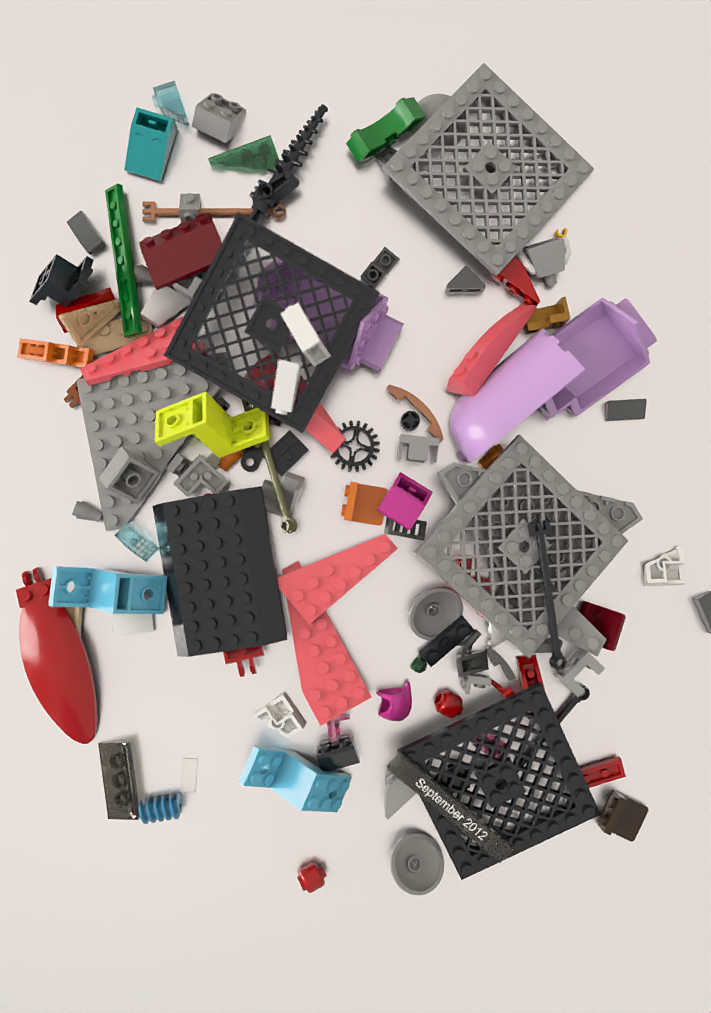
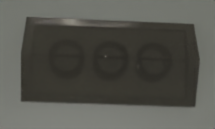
[98,739,141,820]

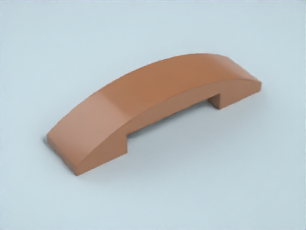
[386,385,444,443]

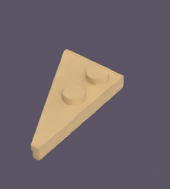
[58,299,121,346]

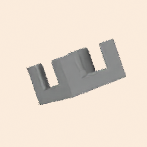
[553,647,605,697]

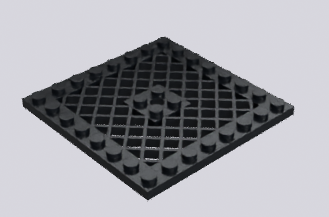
[163,212,380,433]
[397,682,601,880]

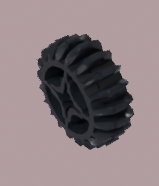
[330,420,380,472]

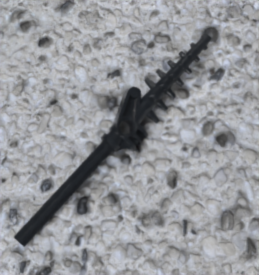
[249,104,328,223]

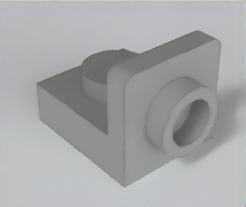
[166,453,191,476]
[461,673,492,694]

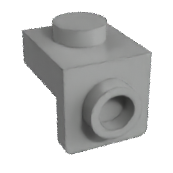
[179,193,201,223]

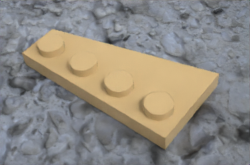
[77,318,154,357]

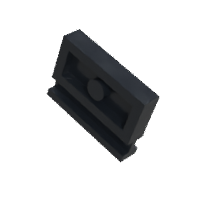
[262,430,309,477]

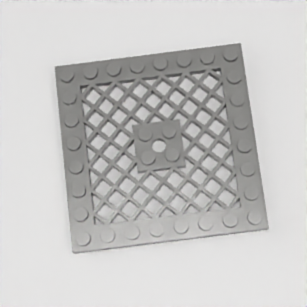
[382,63,594,277]
[414,435,629,658]

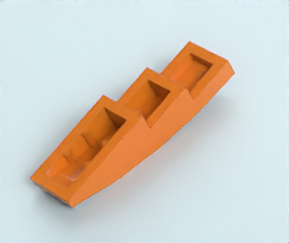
[17,338,94,367]

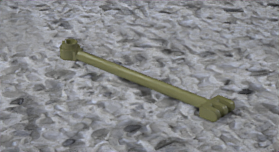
[242,400,297,533]

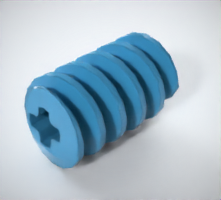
[139,794,182,824]

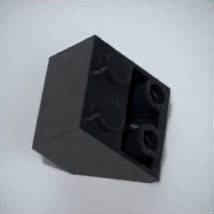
[315,735,360,772]

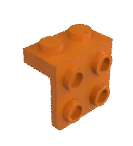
[341,482,388,526]

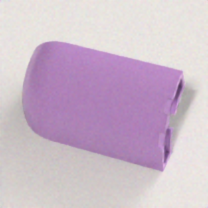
[449,329,585,463]

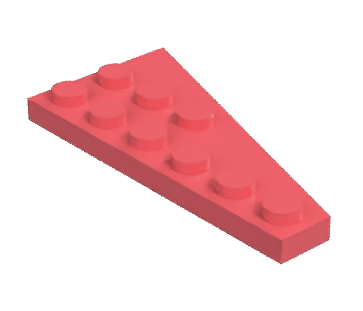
[80,316,208,386]
[277,534,398,625]

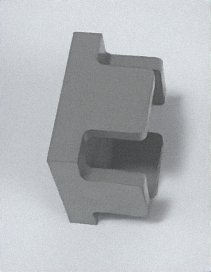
[397,434,440,463]

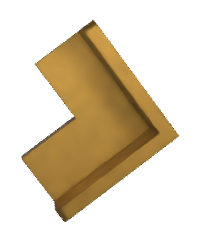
[524,297,571,335]

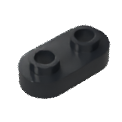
[241,443,264,472]

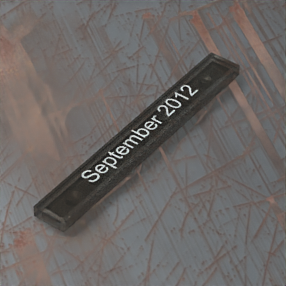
[387,752,514,863]

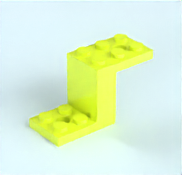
[155,391,270,458]

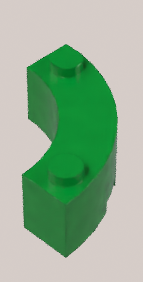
[346,97,426,163]

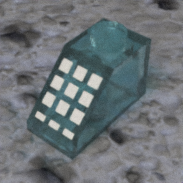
[152,80,189,126]
[114,521,159,562]

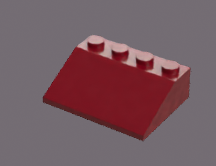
[139,213,222,290]

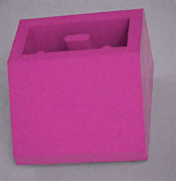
[377,472,433,530]

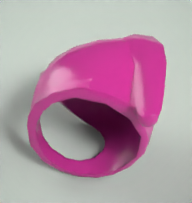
[376,681,412,721]

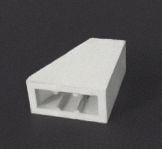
[281,303,331,367]
[271,360,303,415]

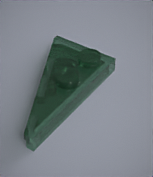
[208,135,279,172]

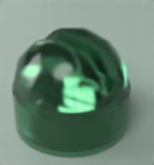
[410,656,427,673]

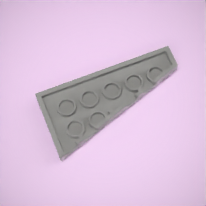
[495,584,607,657]

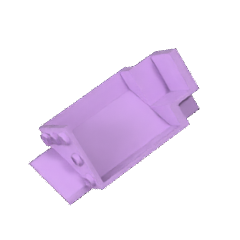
[253,258,404,372]
[540,297,657,420]

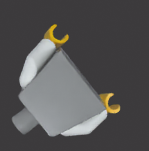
[516,228,571,286]

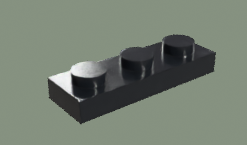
[418,615,474,667]

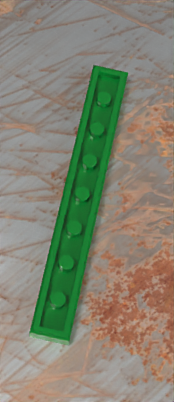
[105,183,142,338]

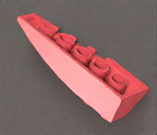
[446,304,537,397]
[244,353,346,454]

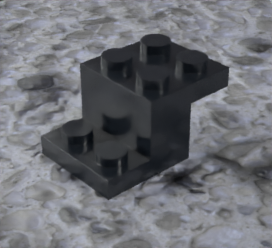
[29,254,94,307]

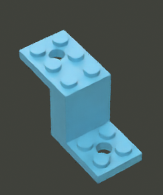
[49,566,168,614]
[239,746,352,812]

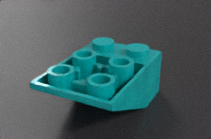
[124,107,178,182]

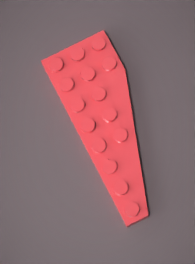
[282,561,372,726]

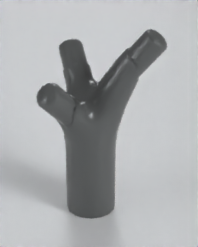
[457,630,482,655]

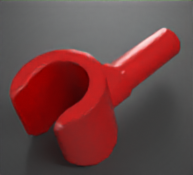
[491,679,515,698]

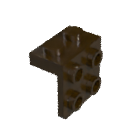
[598,791,649,842]

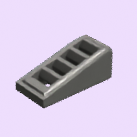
[384,517,427,540]

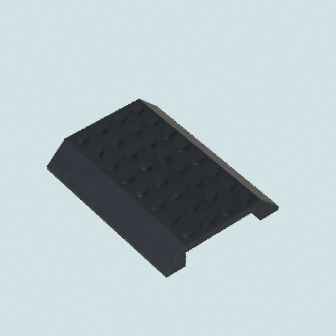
[152,486,288,657]

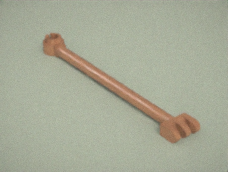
[142,201,287,223]

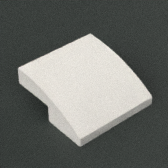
[111,593,154,635]

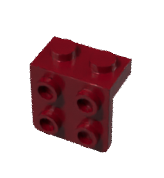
[580,601,626,651]

